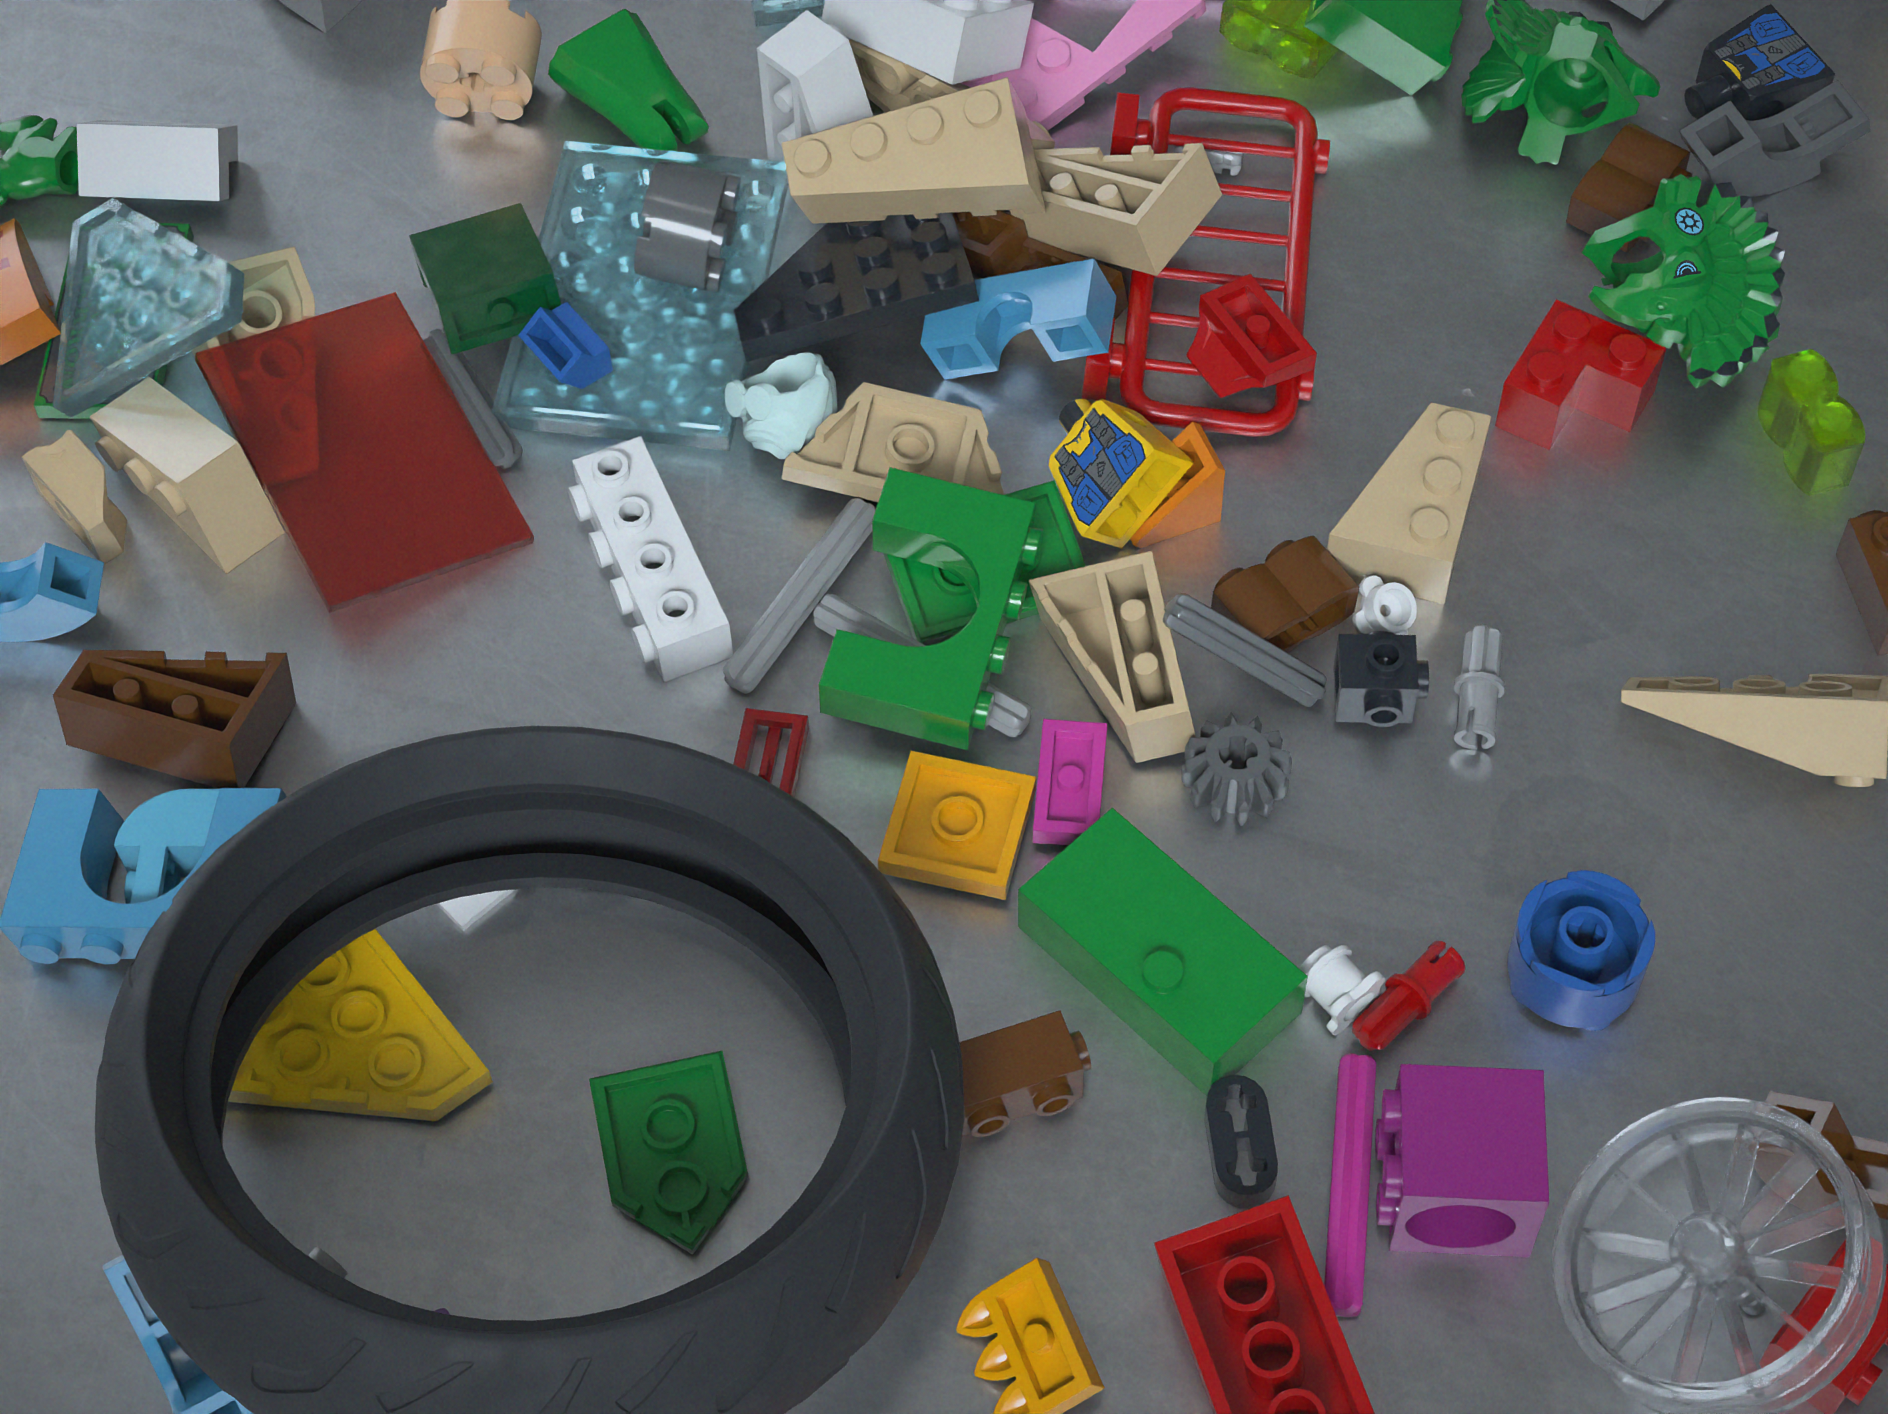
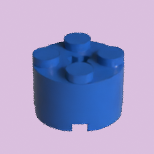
[1507,870,1655,1031]

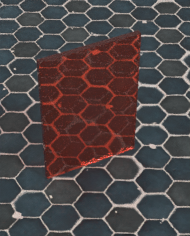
[195,292,534,613]

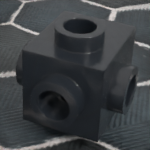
[1333,631,1429,727]

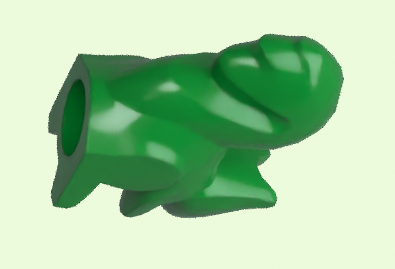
[0,115,79,206]

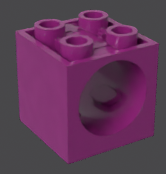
[1375,1064,1549,1258]

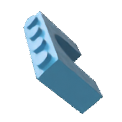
[0,788,287,964]

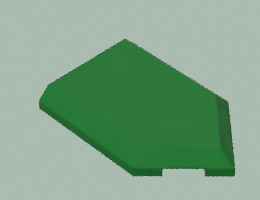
[589,1051,749,1254]

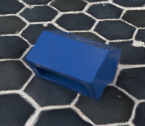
[518,302,613,389]

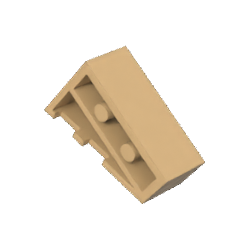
[1010,143,1222,276]
[90,377,285,574]
[1327,402,1491,604]
[1029,551,1196,763]

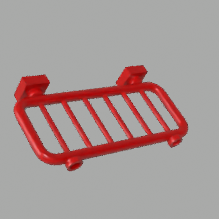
[1082,87,1330,437]

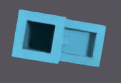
[114,789,219,904]

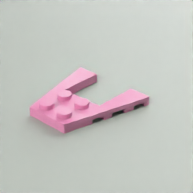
[961,0,1206,131]

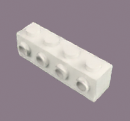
[568,436,733,682]

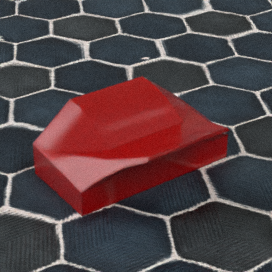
[1186,273,1317,398]

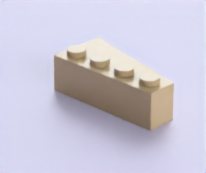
[782,77,1046,224]

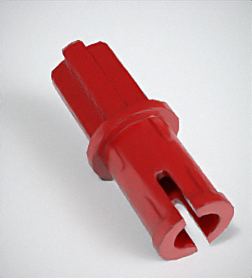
[1352,940,1466,1051]

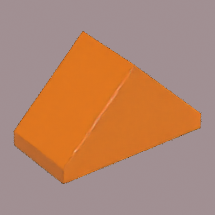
[1130,422,1225,548]

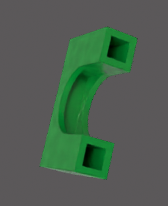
[1304,0,1463,96]
[819,467,1044,750]

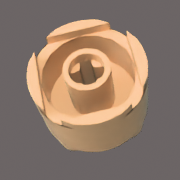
[420,0,542,120]

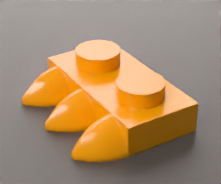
[956,1257,1105,1414]

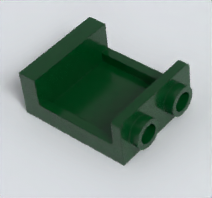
[409,203,561,355]

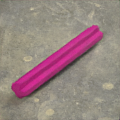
[1324,1053,1377,1318]

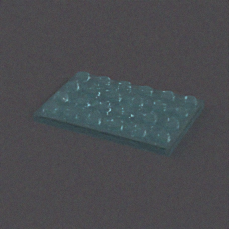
[492,141,789,451]

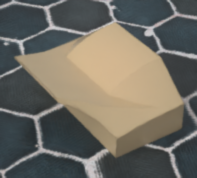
[22,430,127,565]

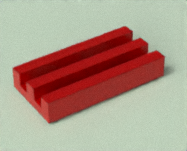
[733,708,809,798]

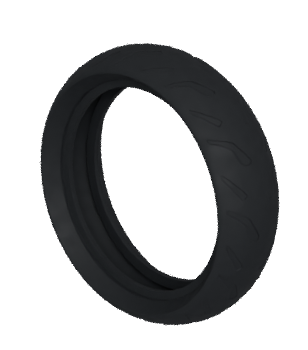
[95,726,964,1414]

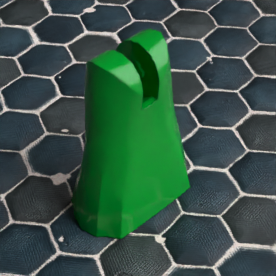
[548,9,709,162]

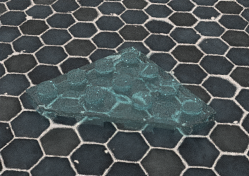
[53,198,245,418]

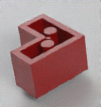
[1495,299,1667,450]

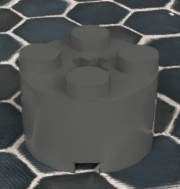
[634,160,741,293]

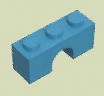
[920,259,1116,380]

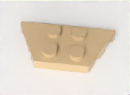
[782,382,1004,502]

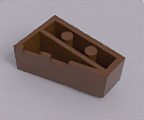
[53,650,296,789]

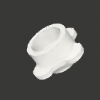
[1352,575,1417,635]

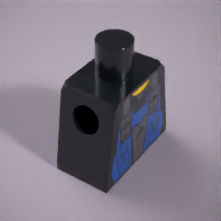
[1684,4,1835,121]

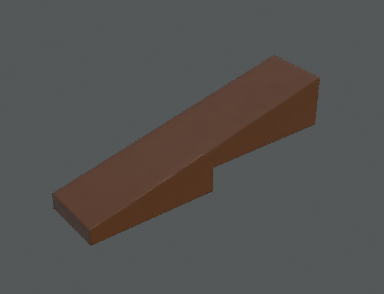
[952,210,1128,320]

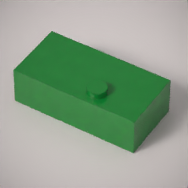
[1018,807,1308,1096]

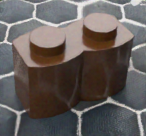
[1566,122,1692,253]
[1211,536,1359,653]

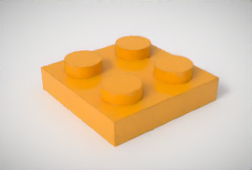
[878,751,1036,900]

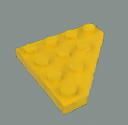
[228,929,493,1121]

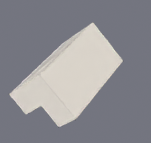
[77,120,238,201]

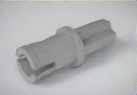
[1454,624,1505,750]

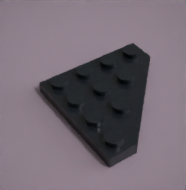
[734,212,979,362]

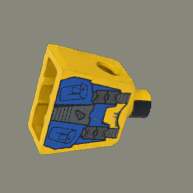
[1048,399,1194,549]

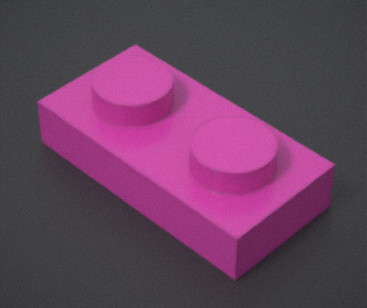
[1033,719,1107,846]

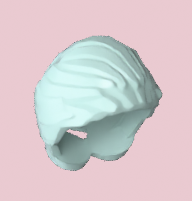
[725,352,838,459]

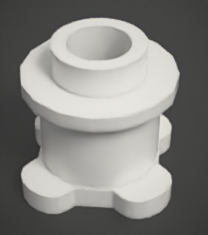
[1299,945,1386,1035]

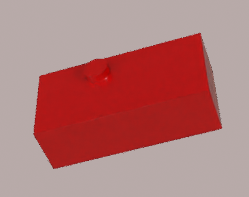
[1154,1195,1375,1414]

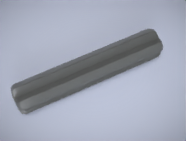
[420,329,523,470]
[1163,593,1327,707]

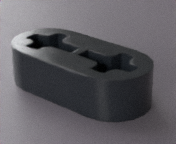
[1204,1075,1278,1209]

